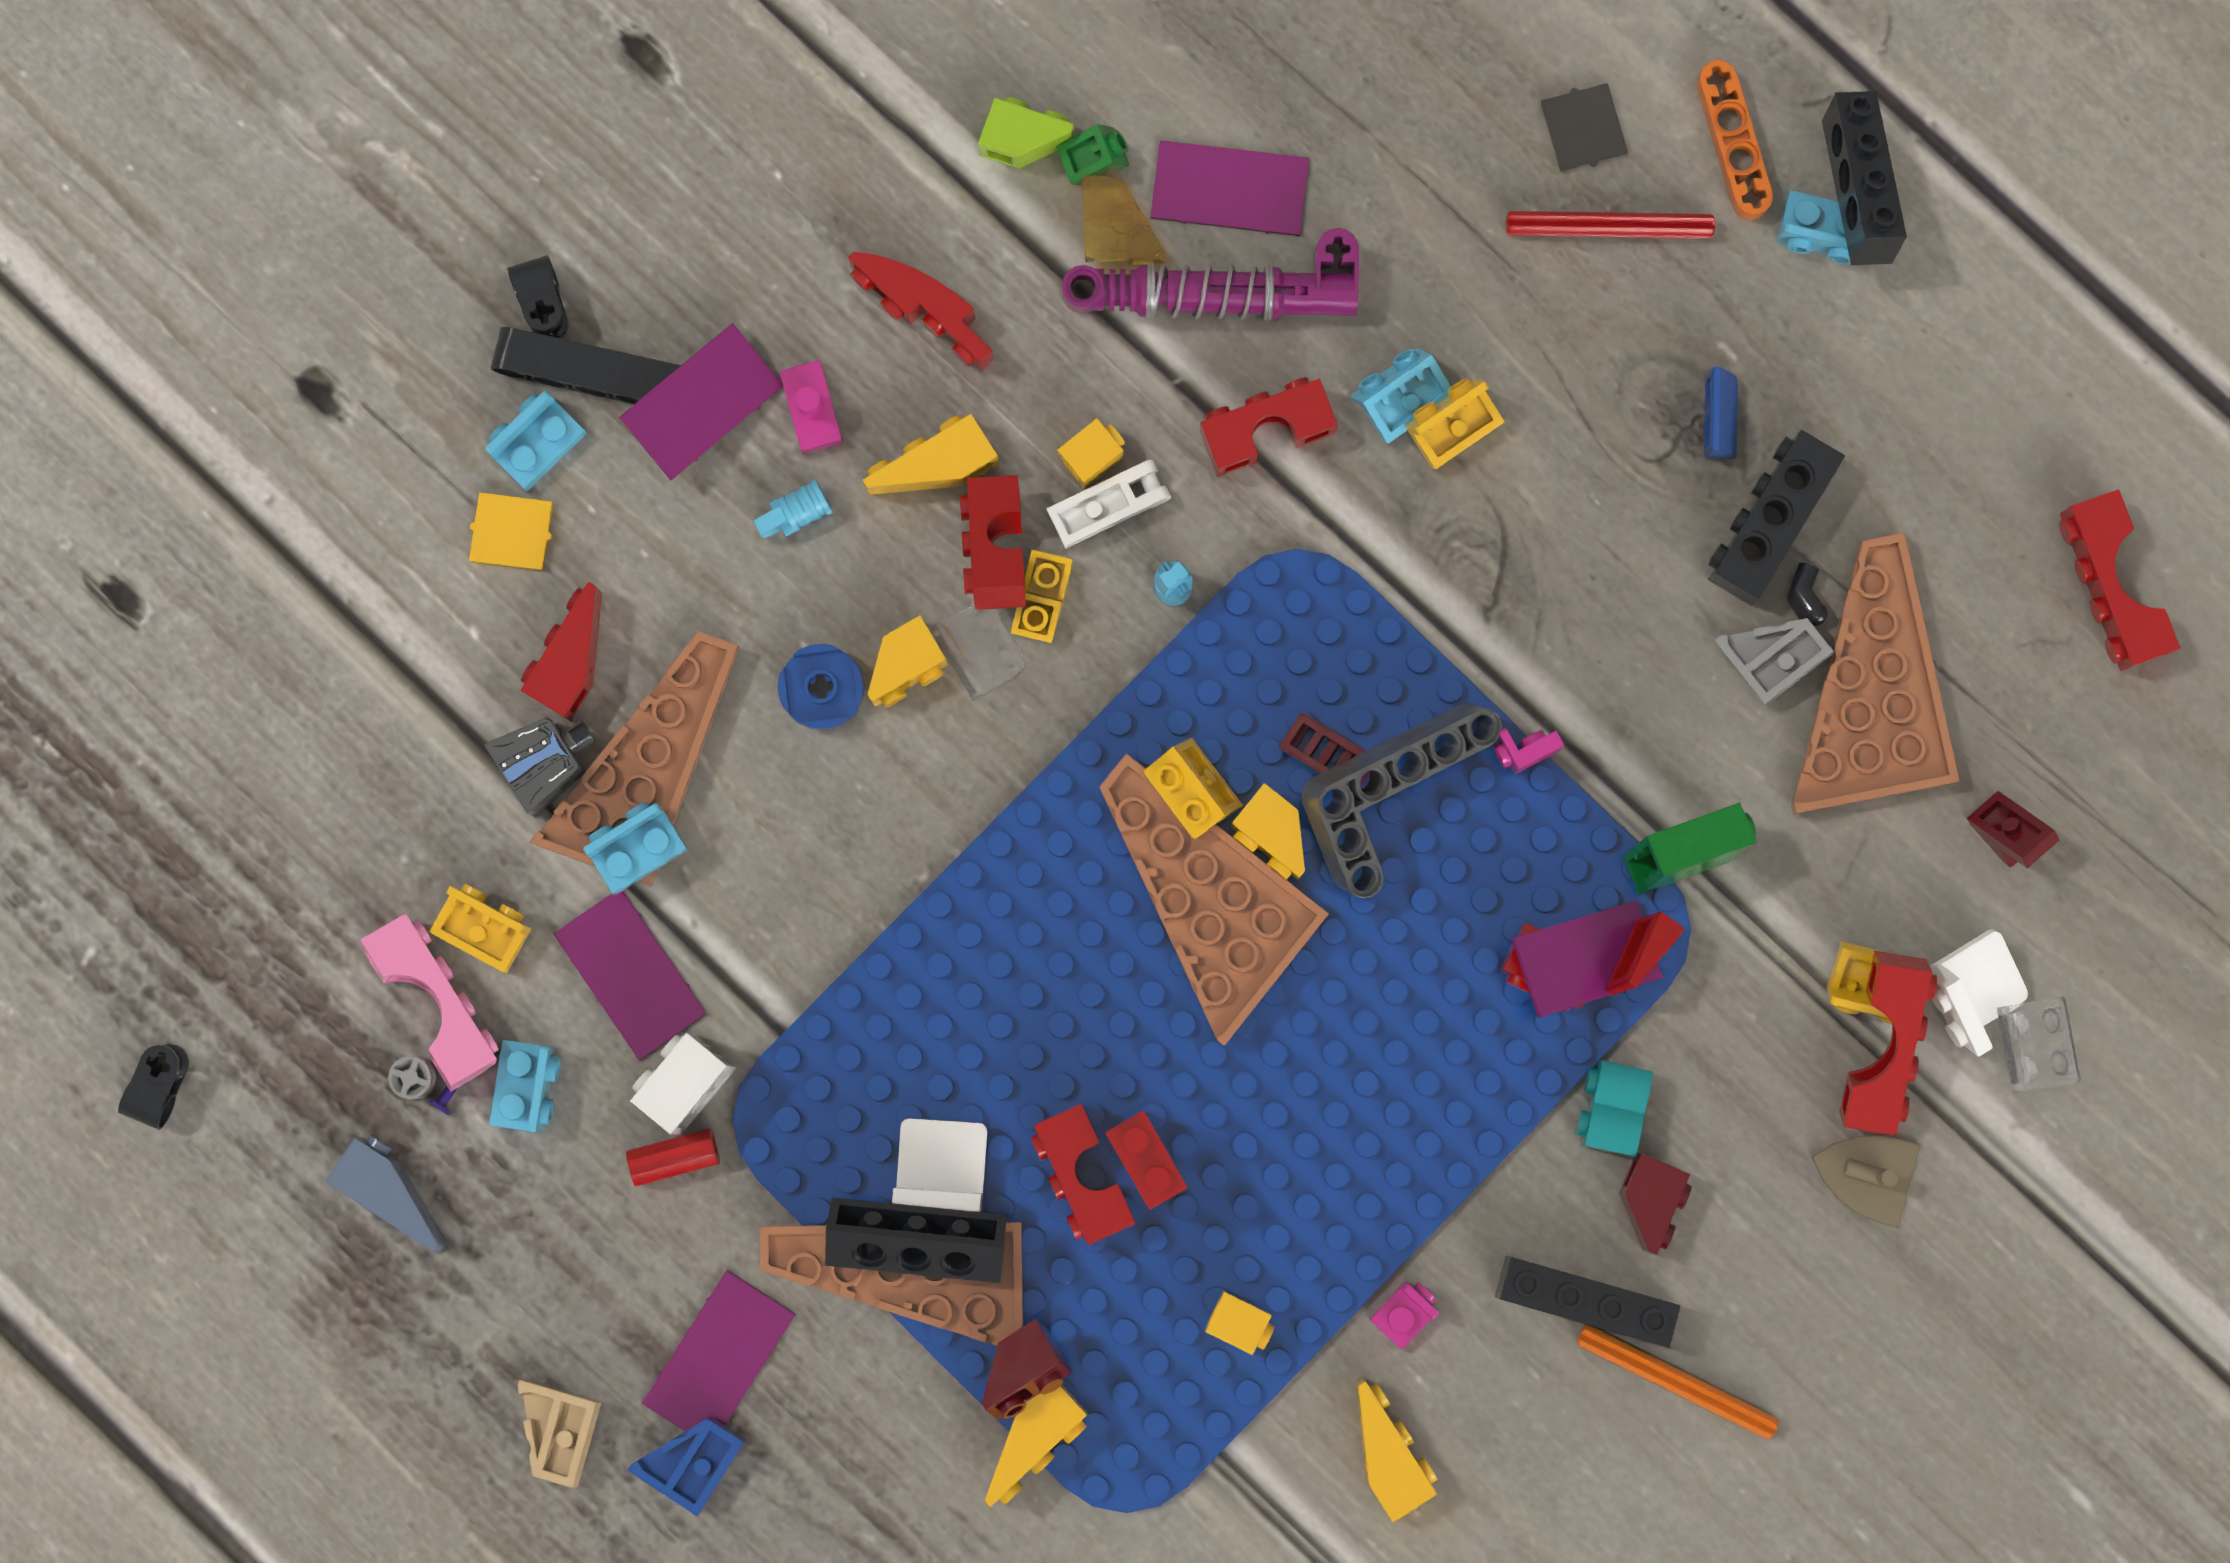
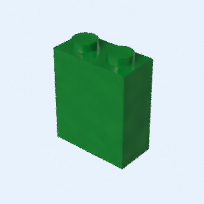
[1622,802,1757,895]

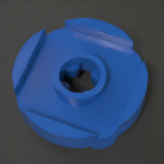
[778,644,864,731]

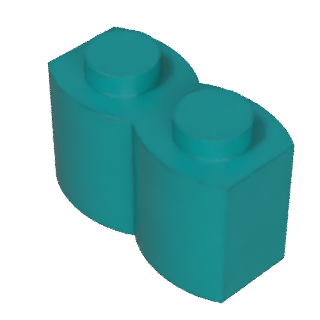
[1575,1060,1653,1157]

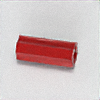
[626,1128,720,1186]

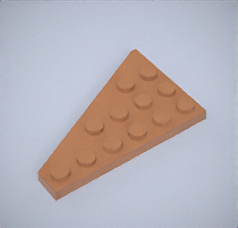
[1791,532,1960,815]
[1100,753,1329,1046]

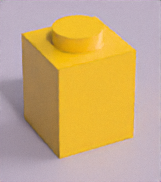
[1057,418,1125,490]
[1204,1290,1275,1355]

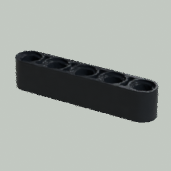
[490,327,681,404]

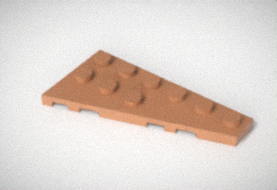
[529,631,740,887]
[760,1222,1023,1346]

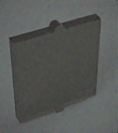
[1541,83,1628,172]

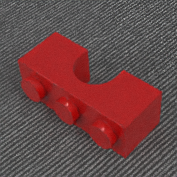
[1200,377,1338,477]
[960,475,1026,610]
[1030,1103,1136,1245]

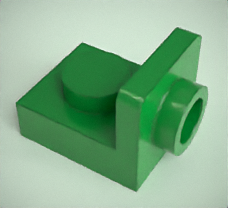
[1056,124,1129,186]

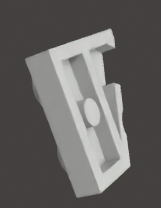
[1714,618,1834,706]

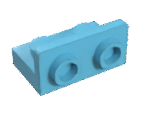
[1776,190,1850,264]
[1351,348,1451,444]
[485,390,587,492]
[583,802,688,895]
[489,1040,561,1133]

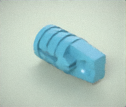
[754,479,833,538]
[1154,561,1193,606]

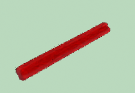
[1506,211,1715,239]

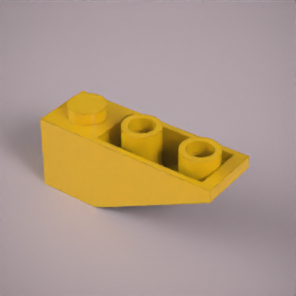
[862,414,999,495]
[1356,1378,1438,1522]
[984,1385,1088,1507]

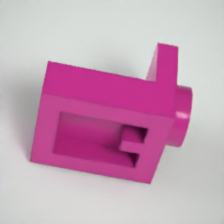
[1493,728,1565,775]
[1369,1281,1439,1350]

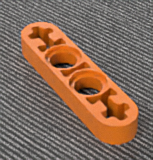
[1697,60,1773,220]

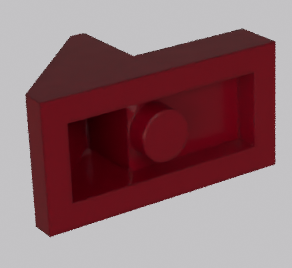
[1967,791,2060,869]

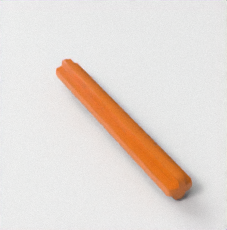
[1576,1324,1779,1439]

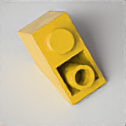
[867,615,948,708]
[1231,783,1305,881]

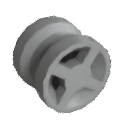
[388,1056,438,1100]

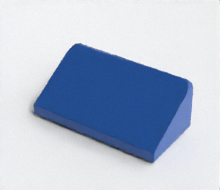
[1704,367,1738,459]

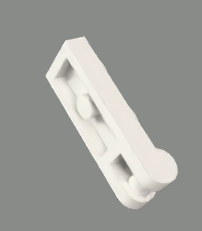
[1046,459,1171,549]

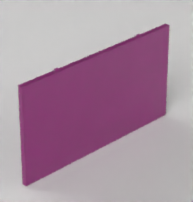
[1150,140,1309,236]
[619,323,783,481]
[553,891,707,1061]
[1512,900,1663,1018]
[642,1270,796,1431]

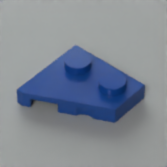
[627,1416,746,1516]

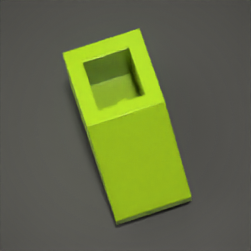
[978,97,1075,169]

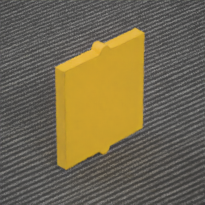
[469,492,553,571]

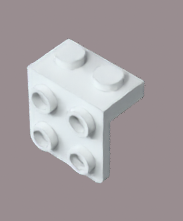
[1930,929,2028,1057]
[892,1118,987,1212]

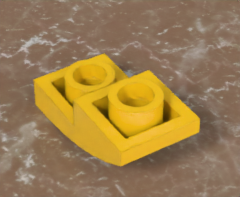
[1011,549,1074,643]

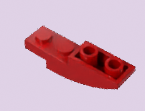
[848,251,994,371]

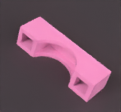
[360,913,499,1091]

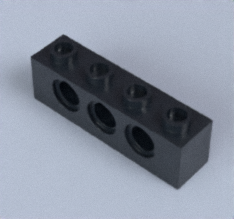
[1822,91,1907,265]
[1708,429,1845,606]
[825,1197,1007,1283]
[1495,1255,1681,1348]

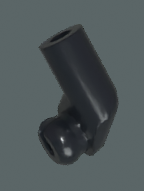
[1787,562,1828,626]

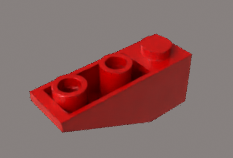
[520,582,602,722]

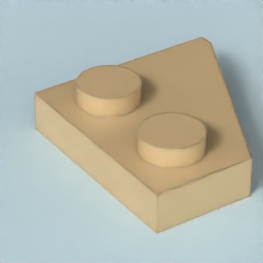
[517,1380,602,1488]

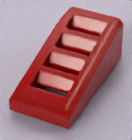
[1606,911,1684,996]

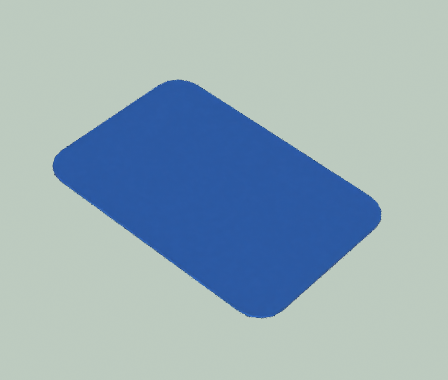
[733,549,1691,1513]

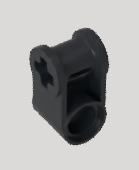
[507,255,568,338]
[118,1044,189,1130]

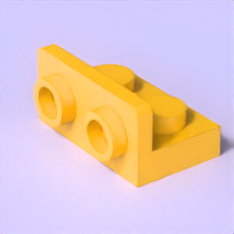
[1144,738,1243,839]

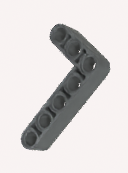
[1301,703,1502,899]

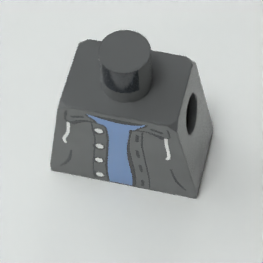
[484,717,596,817]

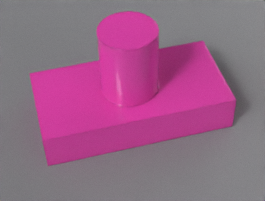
[779,360,843,454]

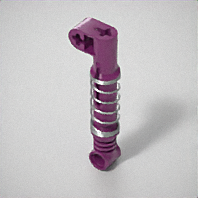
[1061,228,1359,320]

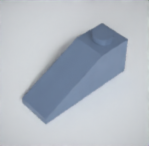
[325,1135,447,1253]

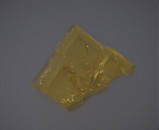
[1082,175,1165,265]

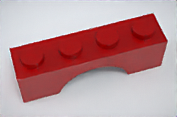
[2059,489,2181,671]
[1839,950,1937,1136]

